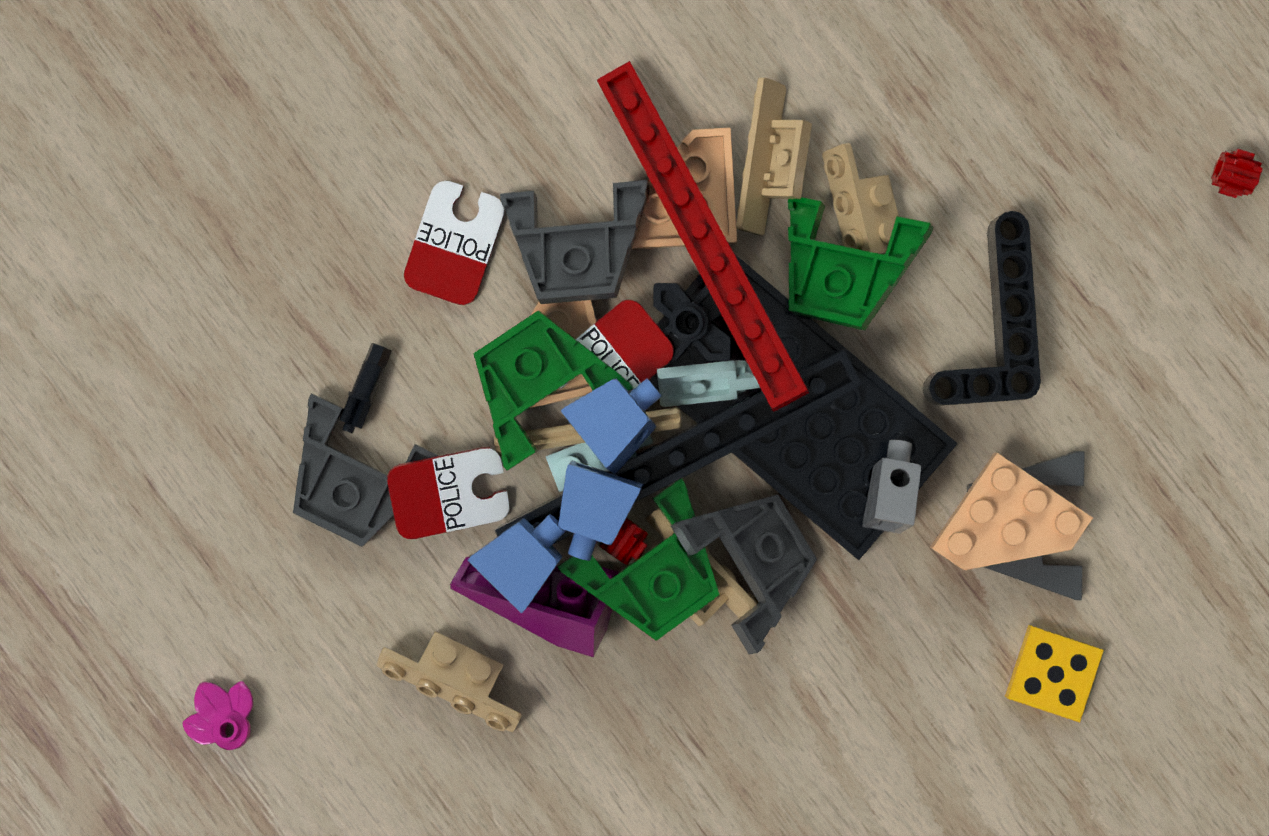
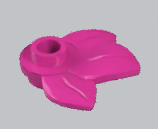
[182,681,253,750]

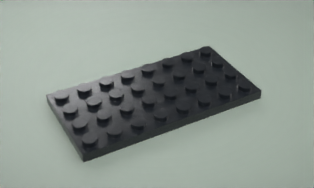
[649,253,958,560]

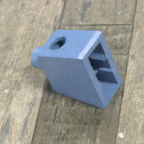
[561,378,662,474]
[558,460,643,561]
[467,514,566,613]

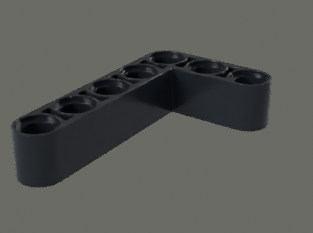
[923,211,1041,406]

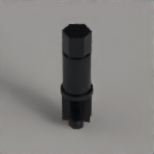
[340,343,392,434]

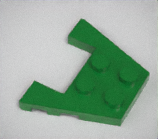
[788,197,934,331]
[473,311,634,471]
[558,478,720,641]

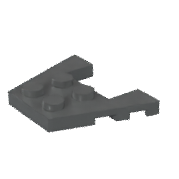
[500,180,650,304]
[293,393,439,547]
[967,451,1085,600]
[671,495,817,654]

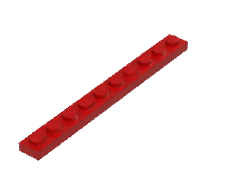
[597,61,809,412]

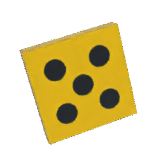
[1005,625,1104,723]

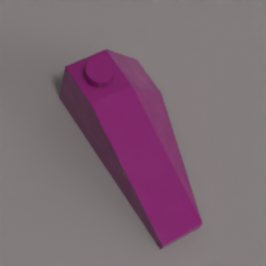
[450,557,619,657]

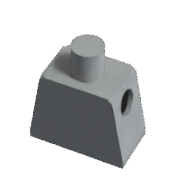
[862,440,921,534]

